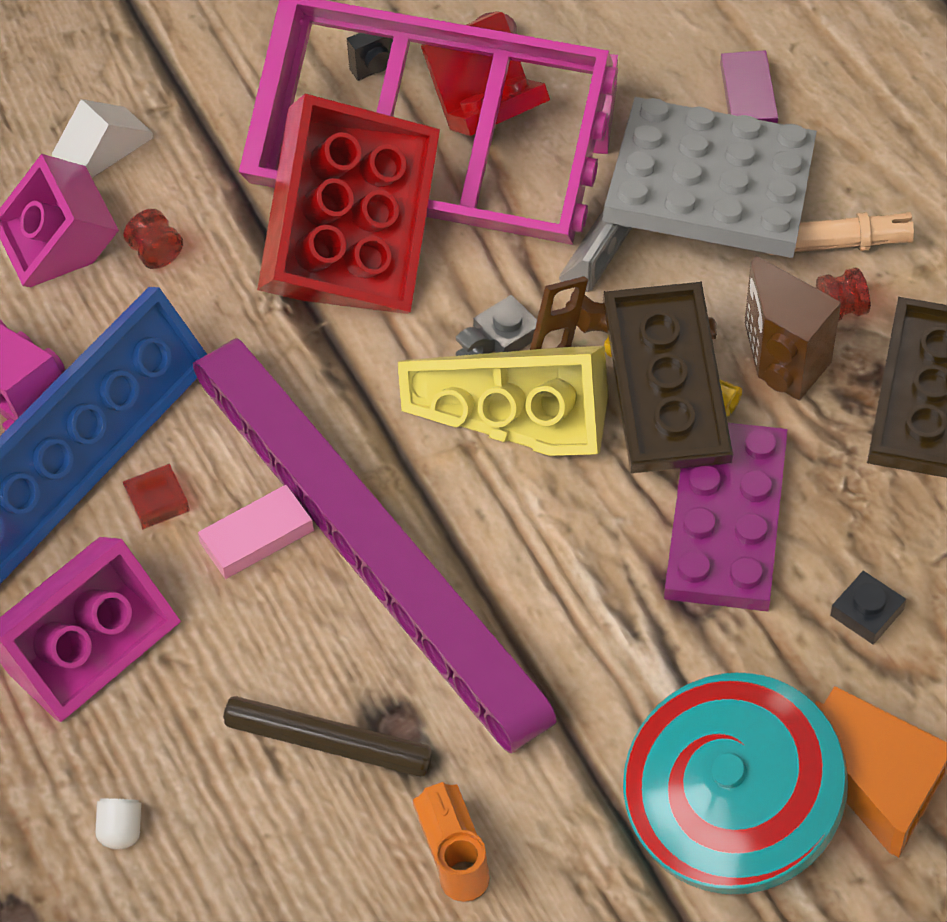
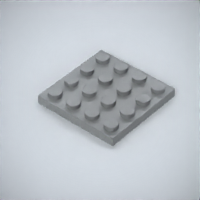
[602,97,817,258]

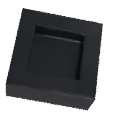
[346,33,393,81]
[830,570,906,645]

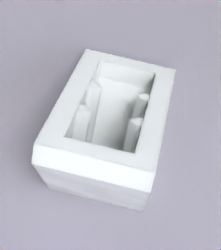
[52,99,153,178]

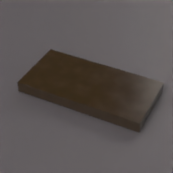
[603,281,733,474]
[867,297,947,478]

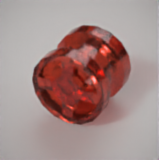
[123,208,183,269]
[816,267,871,322]

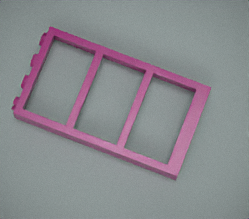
[239,0,618,245]

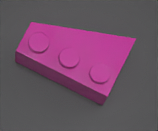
[0,319,65,431]

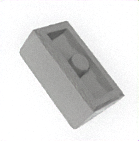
[559,212,632,292]

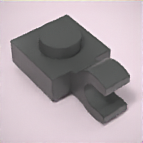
[456,295,537,356]

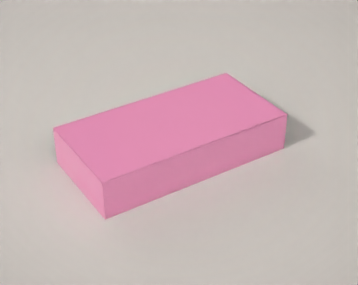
[198,485,314,579]

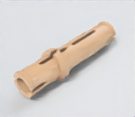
[768,212,914,255]

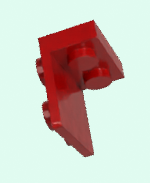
[421,11,550,136]

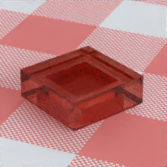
[123,463,190,530]

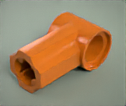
[413,782,490,902]

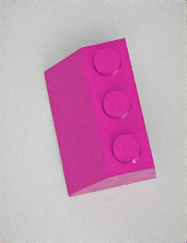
[0,537,181,722]

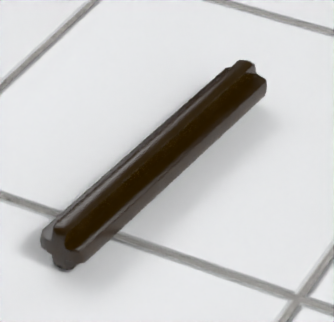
[223,696,432,777]

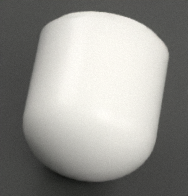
[95,799,141,849]

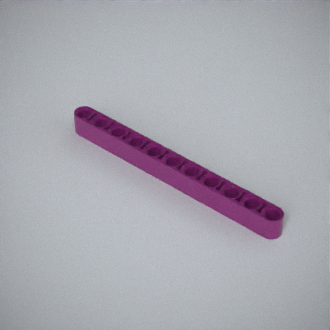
[193,338,557,753]

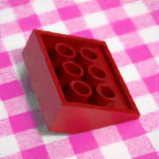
[257,93,440,314]

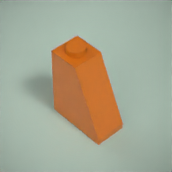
[814,686,947,858]

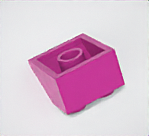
[0,153,119,287]

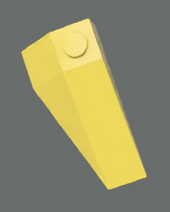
[398,346,608,456]

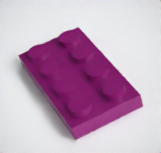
[664,422,788,612]

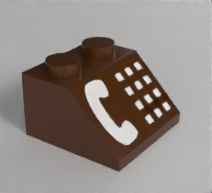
[744,256,841,401]

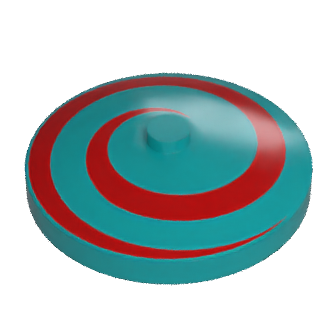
[623,673,848,894]

